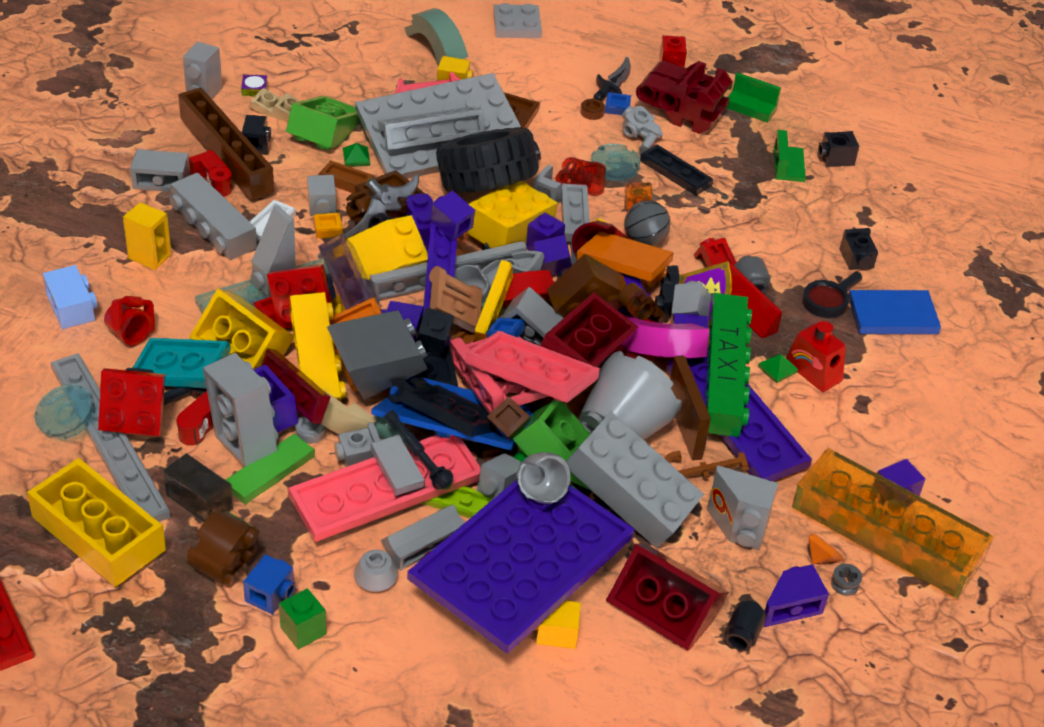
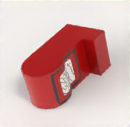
[189,149,232,197]
[176,391,214,445]

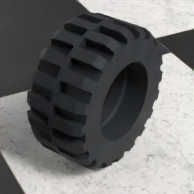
[436,127,539,193]

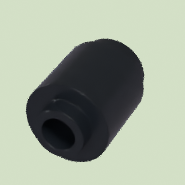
[725,601,767,651]

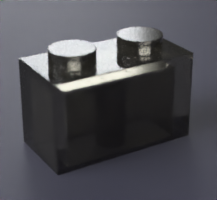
[163,453,233,522]

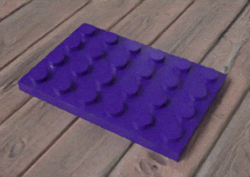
[407,479,635,654]

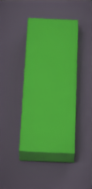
[224,434,315,504]

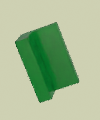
[727,72,781,123]
[773,130,806,182]

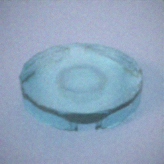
[590,143,640,181]
[34,384,96,440]

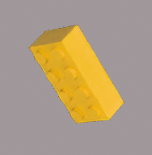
[27,457,166,587]

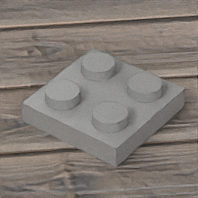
[493,3,542,38]

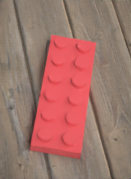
[288,435,481,542]

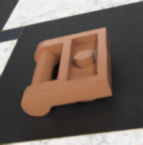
[429,266,482,333]

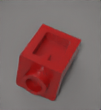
[694,237,737,267]

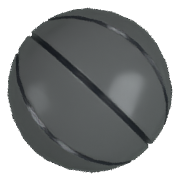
[624,201,671,246]

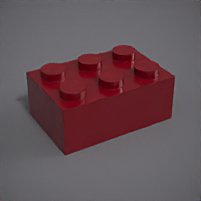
[540,292,639,372]

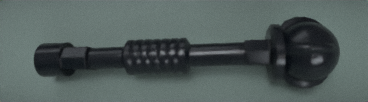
[384,410,454,490]

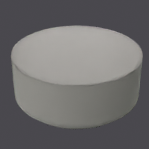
[295,416,326,444]

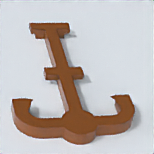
[664,450,749,479]

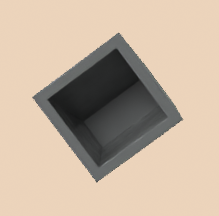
[327,310,428,400]

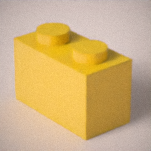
[123,202,172,270]

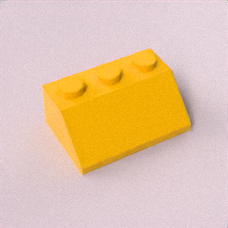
[189,288,294,369]

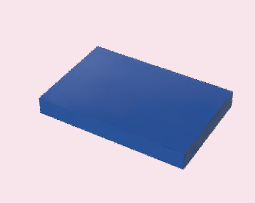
[849,290,941,334]

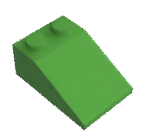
[286,95,361,150]
[513,399,592,491]

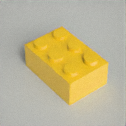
[466,181,558,248]

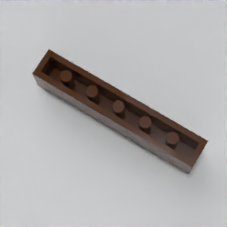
[178,87,274,201]

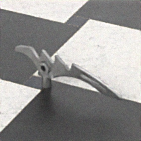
[318,174,419,259]

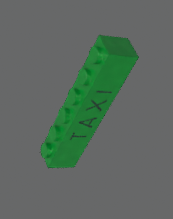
[705,293,752,437]

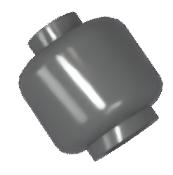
[734,255,771,293]

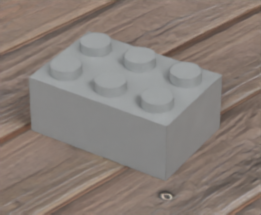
[203,353,278,467]

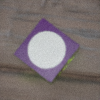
[241,74,268,96]

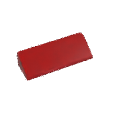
[729,264,782,338]

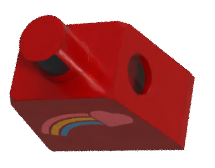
[786,321,846,393]

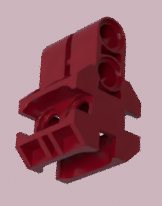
[636,61,733,134]

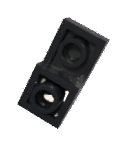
[655,265,679,323]

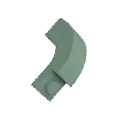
[404,8,469,66]

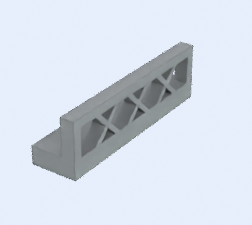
[378,106,485,150]

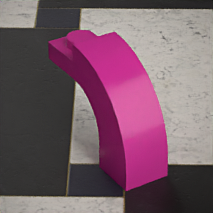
[623,314,709,358]

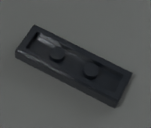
[640,144,714,196]

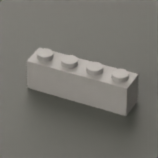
[169,173,257,260]

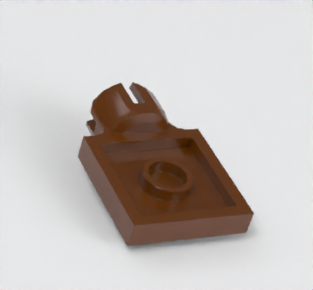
[345,170,425,223]

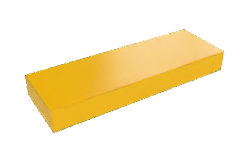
[474,260,513,341]

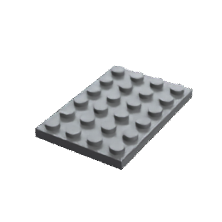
[355,73,521,179]

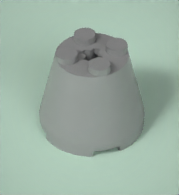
[579,351,682,440]

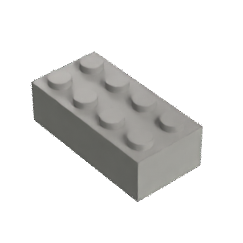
[566,411,704,549]

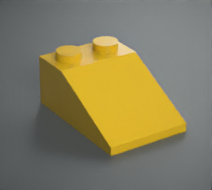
[331,215,428,294]

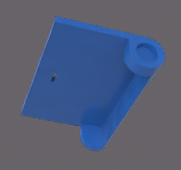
[371,376,535,450]

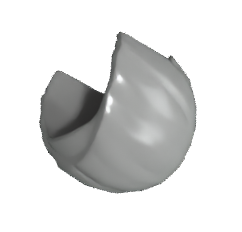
[516,451,570,504]

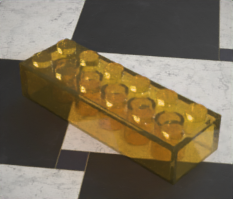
[792,448,994,599]

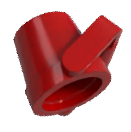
[104,296,155,346]

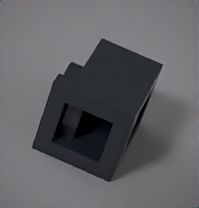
[242,115,271,155]
[839,228,878,270]

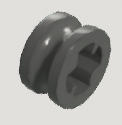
[831,564,862,596]

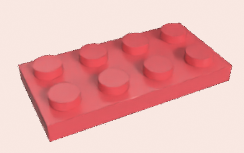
[465,331,600,403]

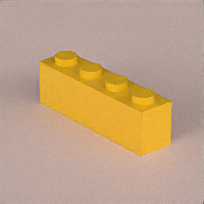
[290,292,346,402]

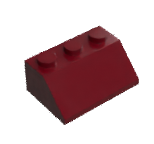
[606,544,729,651]

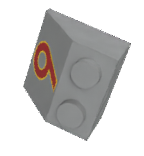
[707,465,778,550]

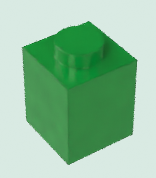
[279,588,326,650]

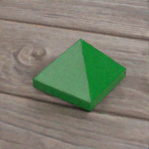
[343,143,370,166]
[758,353,798,383]

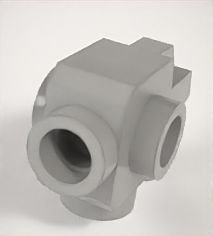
[622,106,663,152]

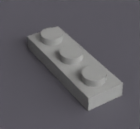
[561,183,590,242]

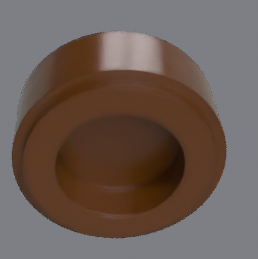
[580,98,605,120]

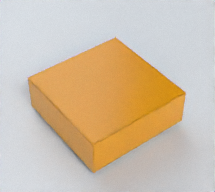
[313,213,343,239]

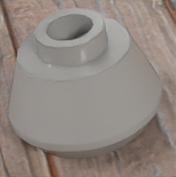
[354,550,398,592]

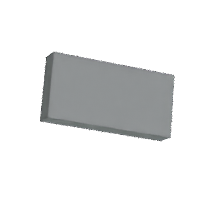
[370,435,425,496]

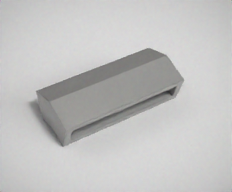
[381,504,465,571]

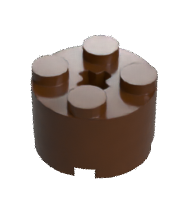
[187,509,260,587]

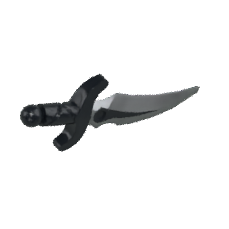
[593,57,631,101]

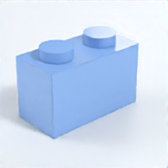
[42,265,98,329]

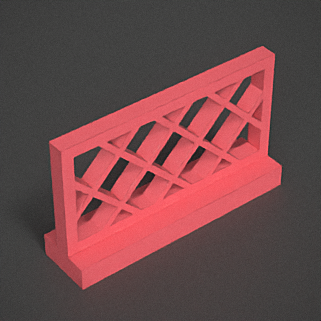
[449,336,549,414]

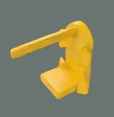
[331,294,349,314]

